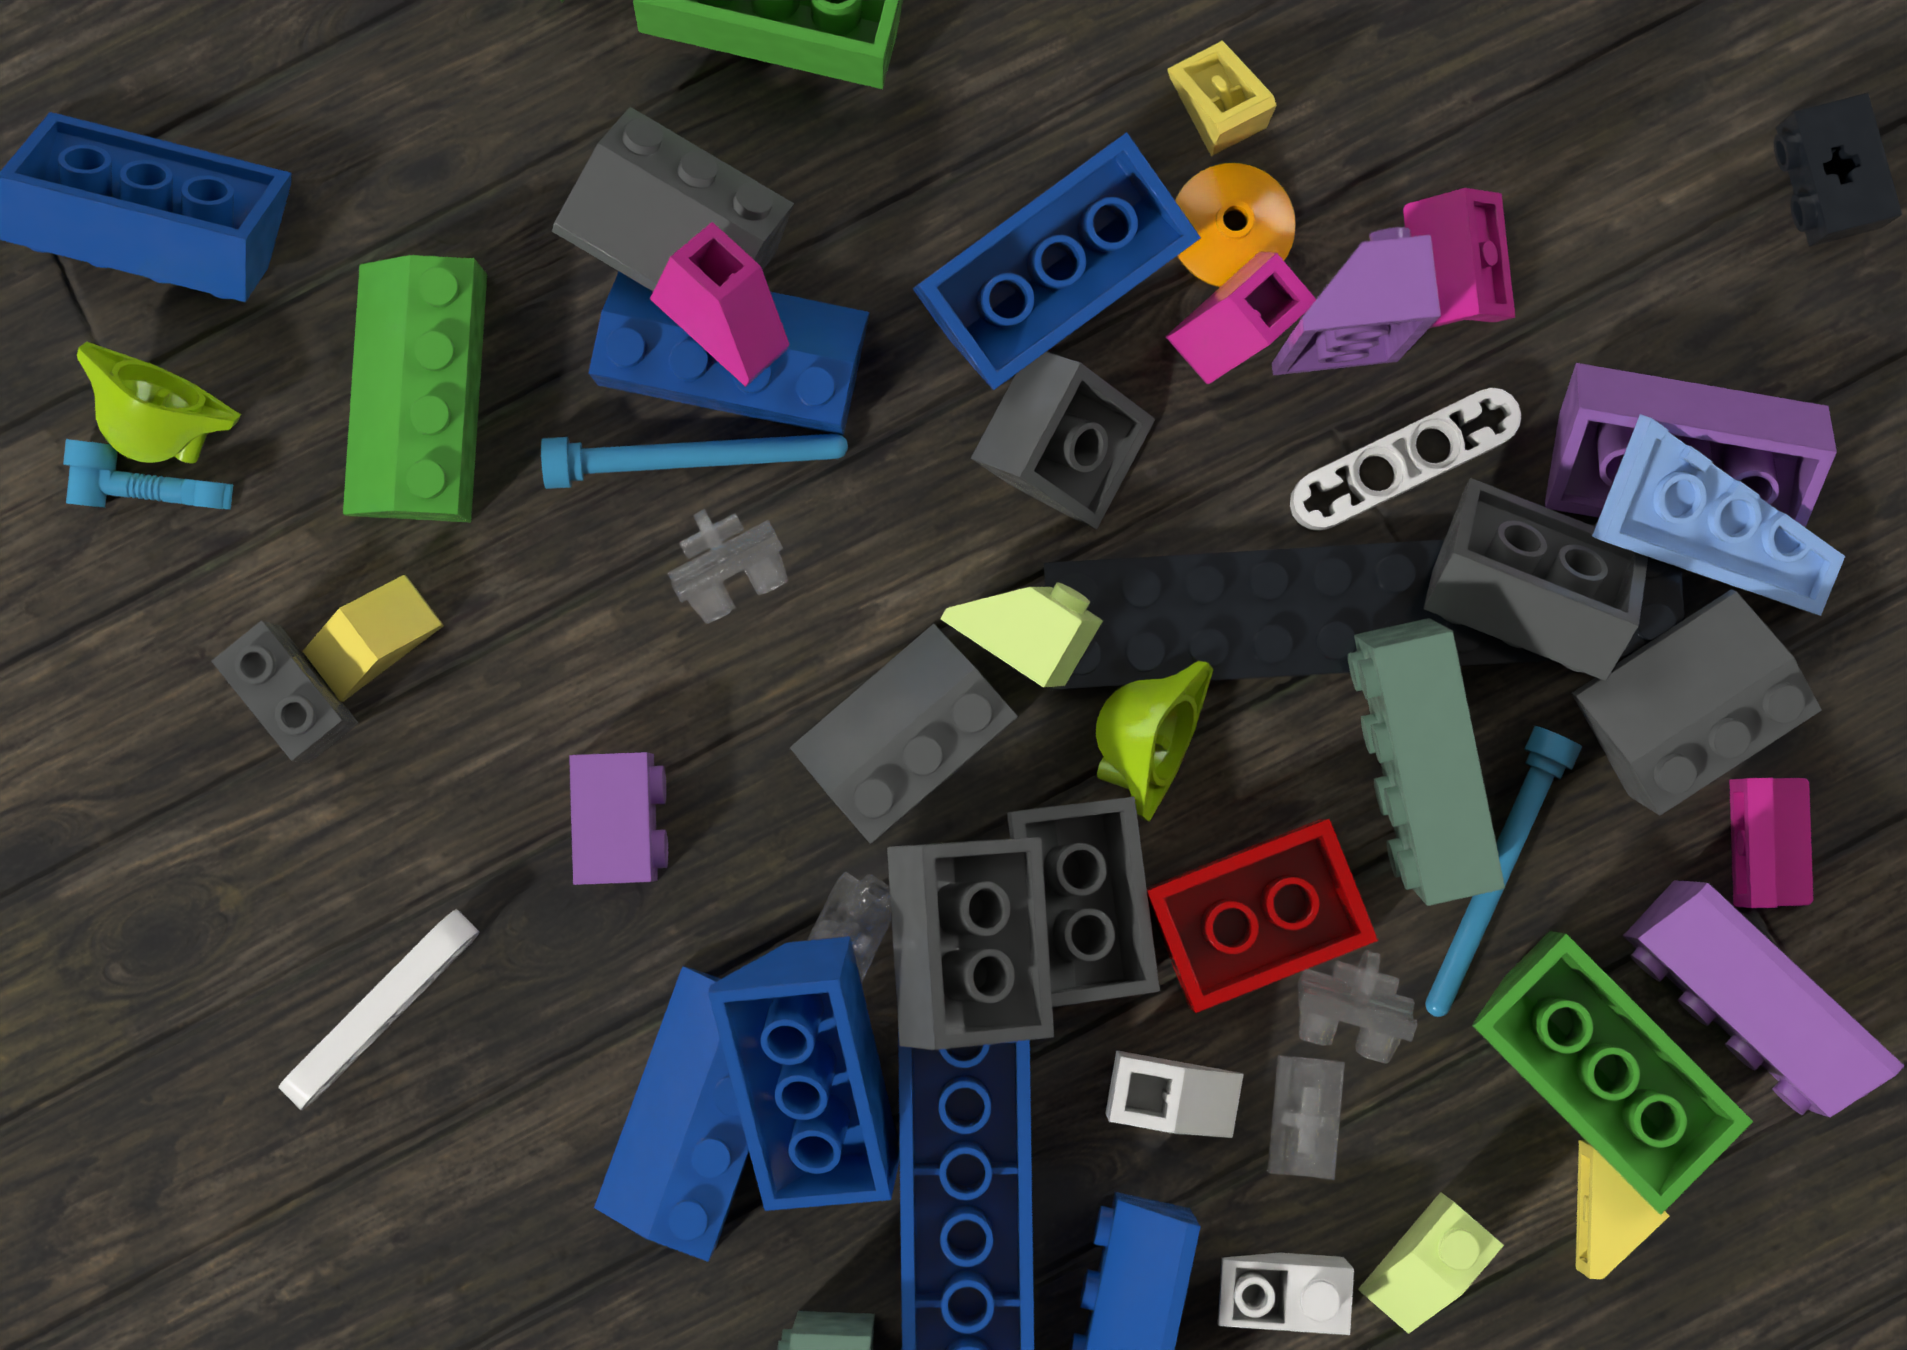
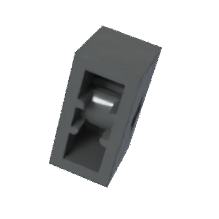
[211,620,359,763]

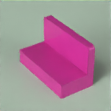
[1403,188,1516,328]
[1729,778,1813,908]

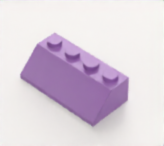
[1272,227,1440,375]
[1545,363,1837,527]
[1623,880,1904,1118]

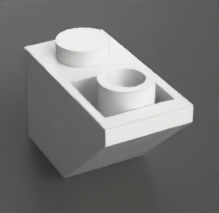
[1105,1050,1243,1138]
[1218,1252,1354,1335]

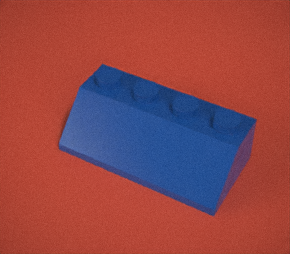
[0,112,291,302]
[913,132,1201,390]
[588,272,869,436]
[708,936,900,1211]
[594,965,750,1262]
[1069,1192,1201,1350]

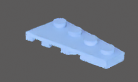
[1592,414,1845,616]

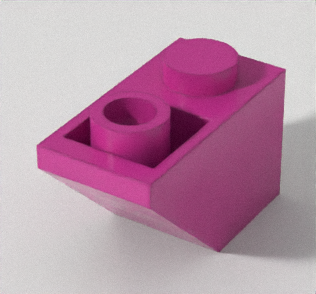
[650,222,790,387]
[1165,252,1316,384]

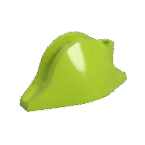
[77,342,241,463]
[1096,661,1214,822]

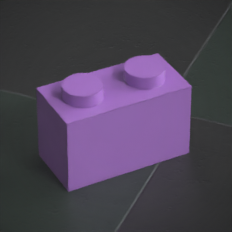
[569,752,668,885]

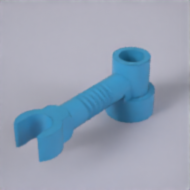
[63,439,233,510]

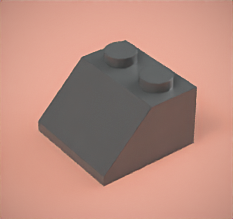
[971,352,1155,530]

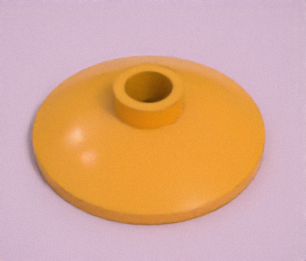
[1175,163,1296,287]

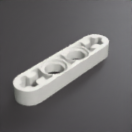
[1290,388,1521,531]
[278,909,480,1110]

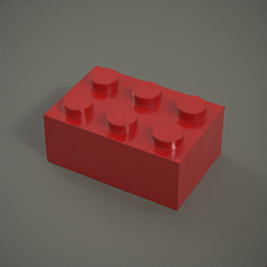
[1146,819,1378,1013]

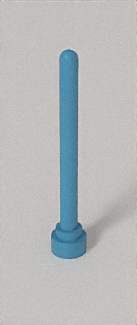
[541,434,848,489]
[1425,726,1582,1017]

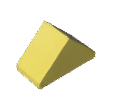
[1167,41,1277,156]
[303,575,444,702]
[1576,1140,1670,1279]

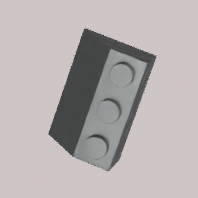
[552,107,794,291]
[1424,478,1648,681]
[1571,589,1822,816]
[790,624,1018,844]
[1007,797,1160,1007]
[887,837,1054,1050]

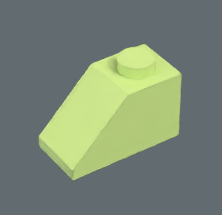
[940,583,1103,688]
[1358,1192,1504,1334]

